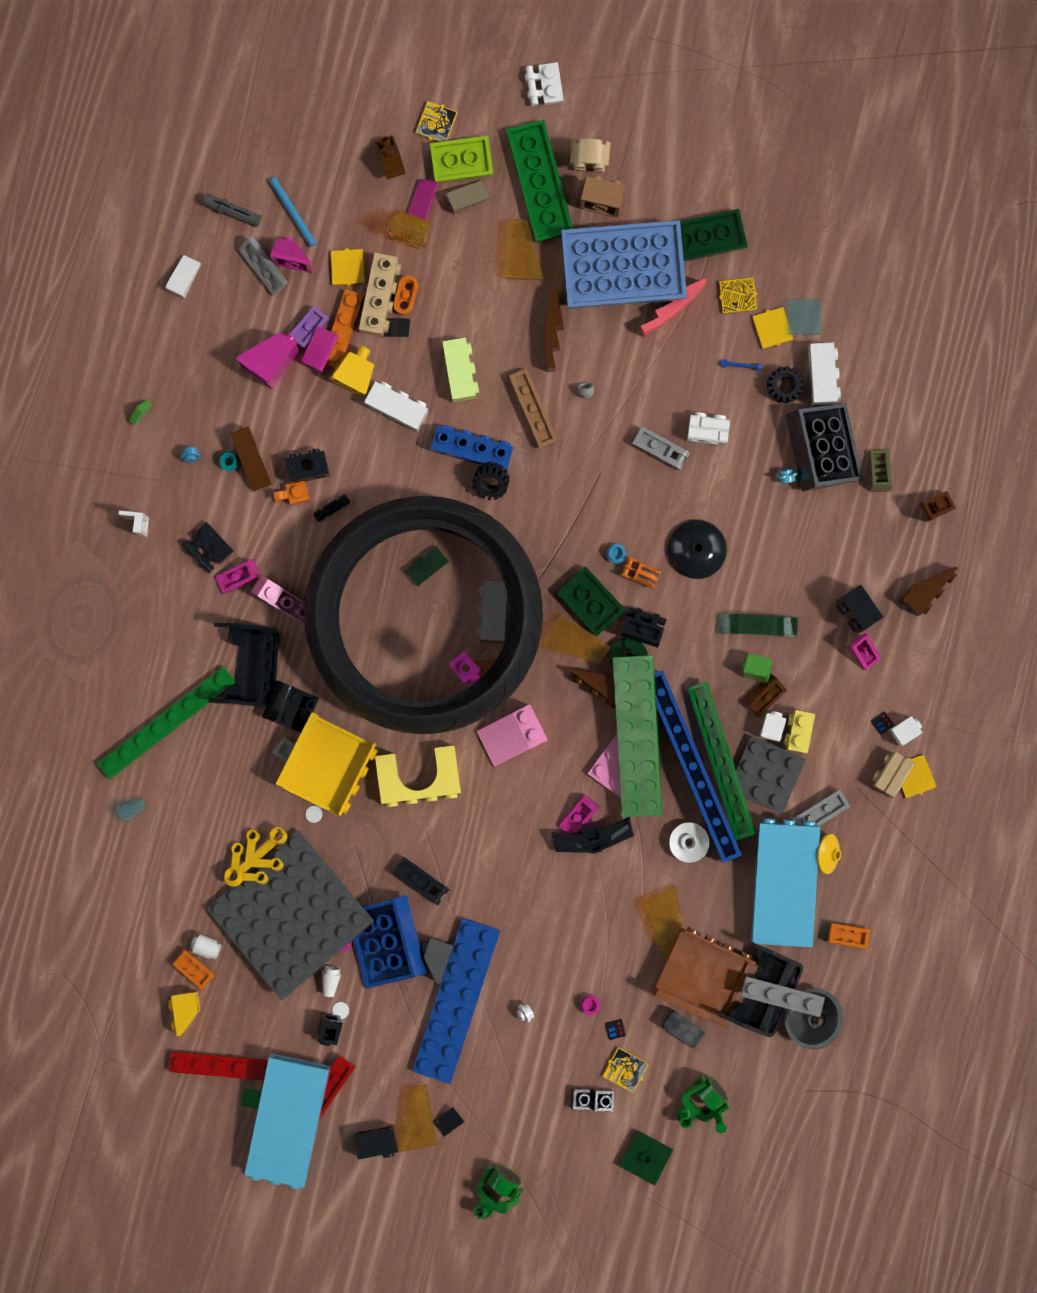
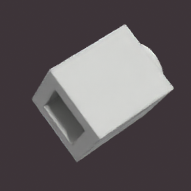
[759,711,786,742]
[889,716,922,746]

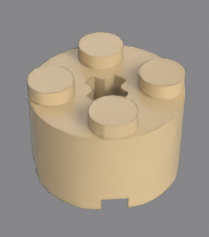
[570,139,611,173]

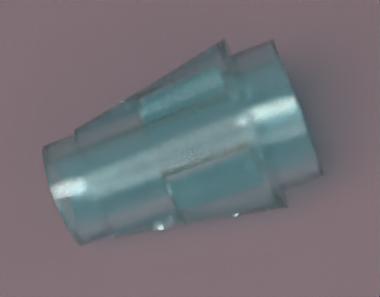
[115,798,147,823]

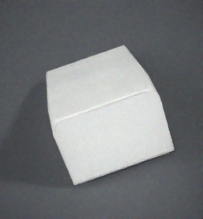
[165,255,201,299]

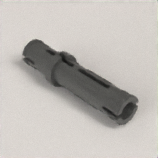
[202,193,262,227]

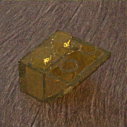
[386,209,433,249]

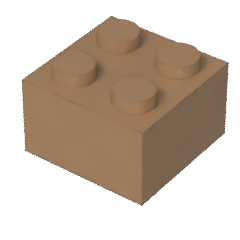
[580,175,625,218]

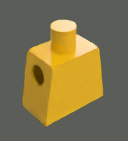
[328,346,374,396]

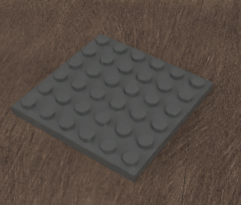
[206,830,374,1001]

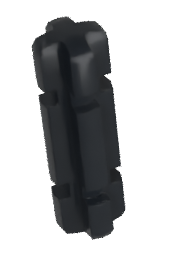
[313,494,350,522]

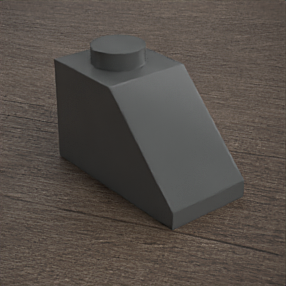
[422,937,453,984]

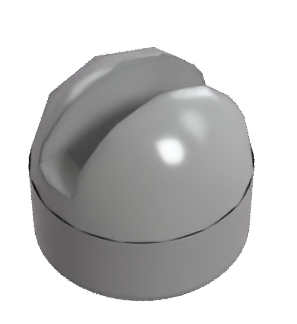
[578,382,594,399]

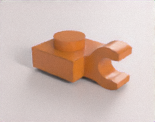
[273,481,309,505]

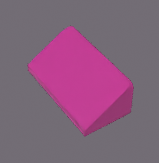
[407,179,438,222]
[301,326,339,371]

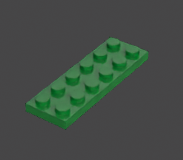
[506,120,573,243]

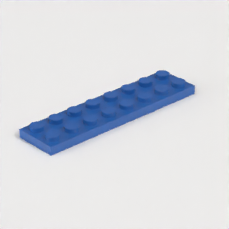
[412,918,501,1084]

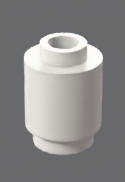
[190,934,222,960]

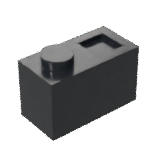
[353,1126,399,1160]

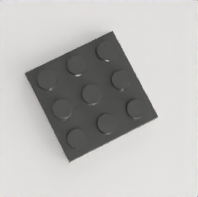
[736,735,806,814]

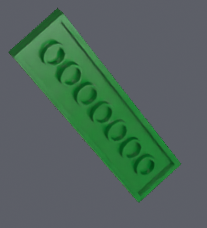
[613,655,663,817]

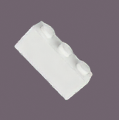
[808,343,841,406]
[364,381,429,432]

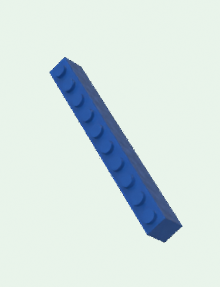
[655,670,742,863]

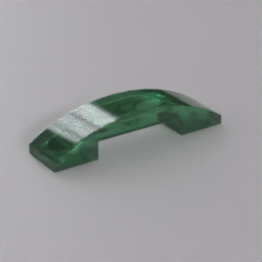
[718,614,798,638]

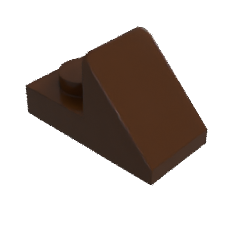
[919,491,956,522]

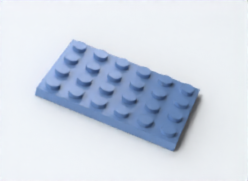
[561,220,687,309]

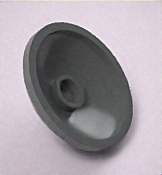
[785,988,843,1049]

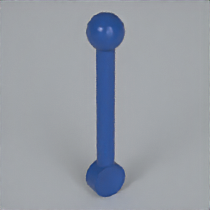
[721,359,762,371]

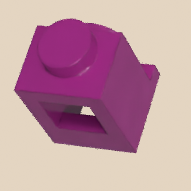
[449,651,482,685]

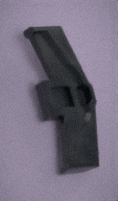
[551,817,634,854]

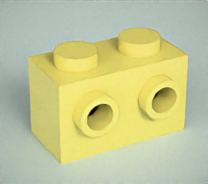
[784,710,815,754]

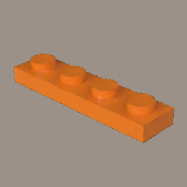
[325,289,364,368]

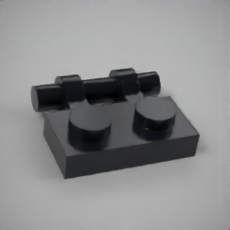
[182,522,234,573]
[620,607,667,648]

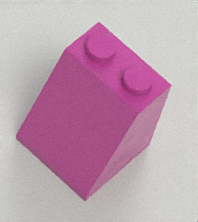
[236,332,300,389]

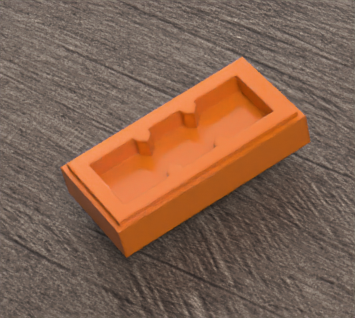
[827,923,871,949]
[172,949,216,990]

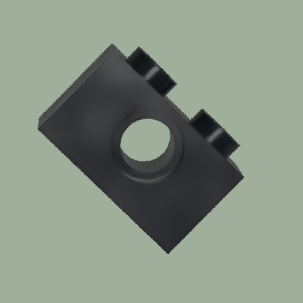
[285,449,330,483]

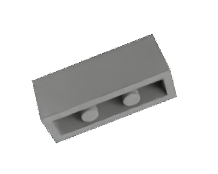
[477,580,507,643]

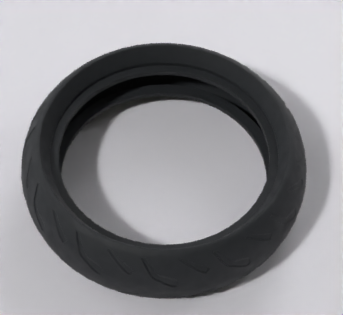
[305,496,543,734]

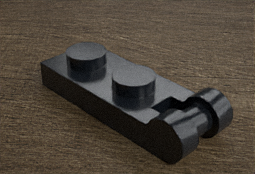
[393,857,450,905]

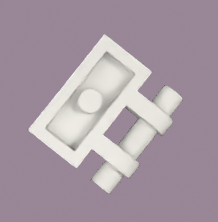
[524,62,564,106]

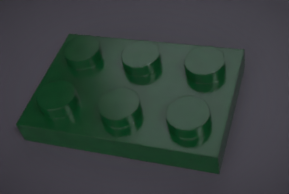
[556,566,626,637]

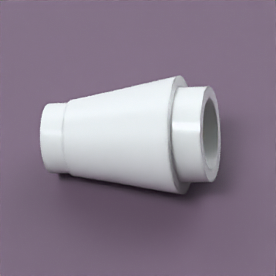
[322,966,341,997]

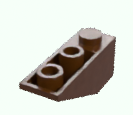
[899,566,958,616]
[572,670,616,709]

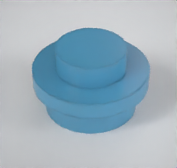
[180,447,200,463]
[606,544,626,564]

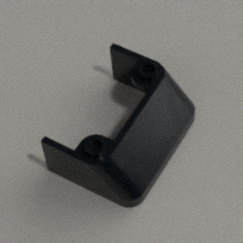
[208,623,279,707]
[718,941,803,1037]

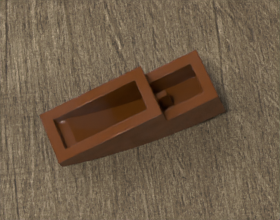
[230,426,272,492]

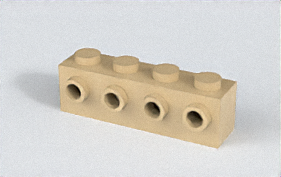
[359,253,401,337]

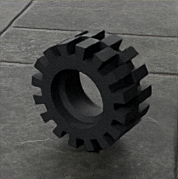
[767,366,804,404]
[472,462,510,500]

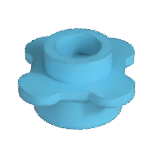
[776,468,798,483]

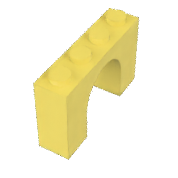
[375,745,461,807]

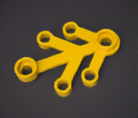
[224,827,287,887]

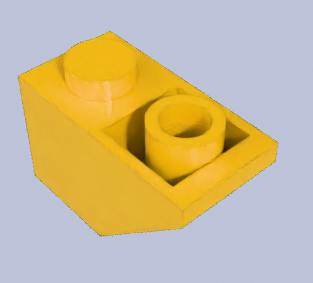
[169,991,200,1036]

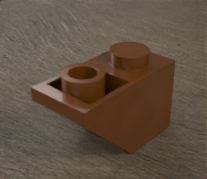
[374,135,406,180]

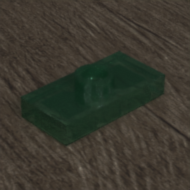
[406,546,449,586]

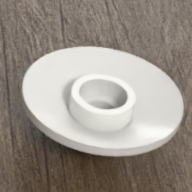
[669,823,709,863]

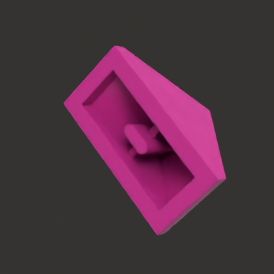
[846,633,881,670]

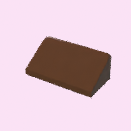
[742,673,787,717]

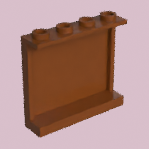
[651,927,756,1029]

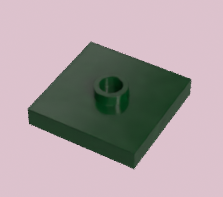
[619,1130,673,1186]

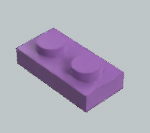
[289,306,330,349]

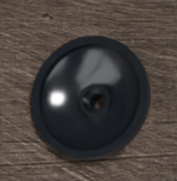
[667,520,727,579]

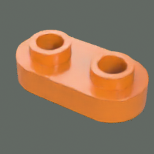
[394,276,419,315]

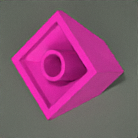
[270,237,313,273]

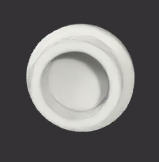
[517,1003,534,1023]

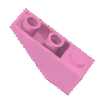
[251,576,305,625]

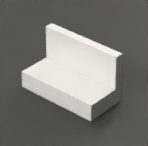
[119,510,149,537]

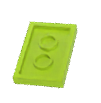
[430,136,493,183]

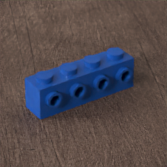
[431,424,513,471]

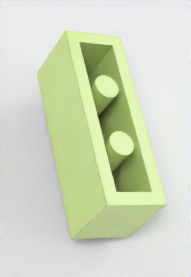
[442,338,479,403]

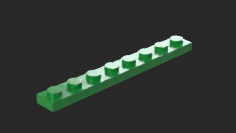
[97,666,236,780]
[687,682,756,840]

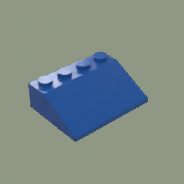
[353,895,427,989]

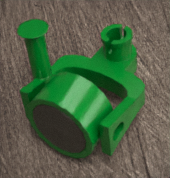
[676,1075,729,1133]
[473,1164,524,1219]

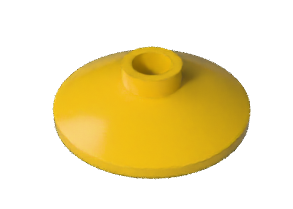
[817,834,841,874]

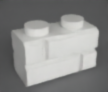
[687,412,730,446]

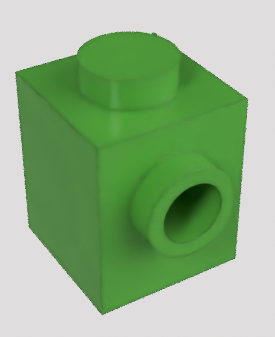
[741,653,773,683]

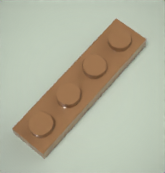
[509,369,558,449]

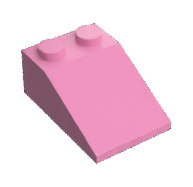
[477,704,548,767]

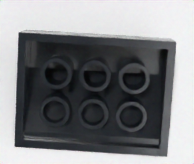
[785,403,863,492]

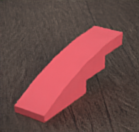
[640,278,707,337]

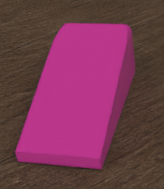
[215,560,261,594]
[558,794,599,833]

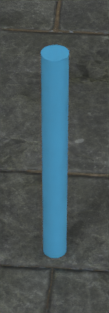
[269,177,317,247]

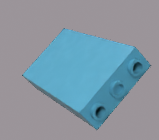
[751,818,820,947]
[245,1053,330,1189]

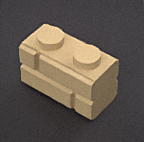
[872,751,915,798]

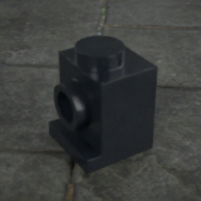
[315,1013,343,1046]

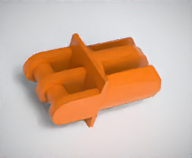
[620,557,661,589]

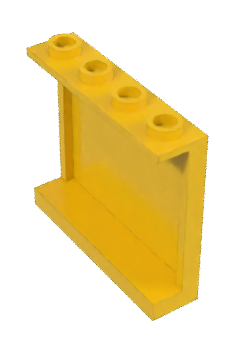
[276,712,378,817]

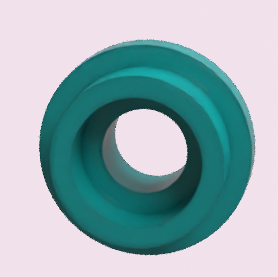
[219,451,239,471]

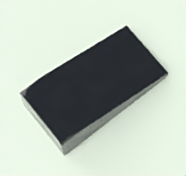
[661,1009,705,1049]

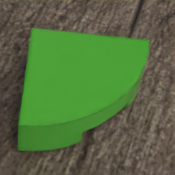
[129,400,152,425]

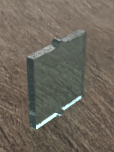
[787,298,822,336]

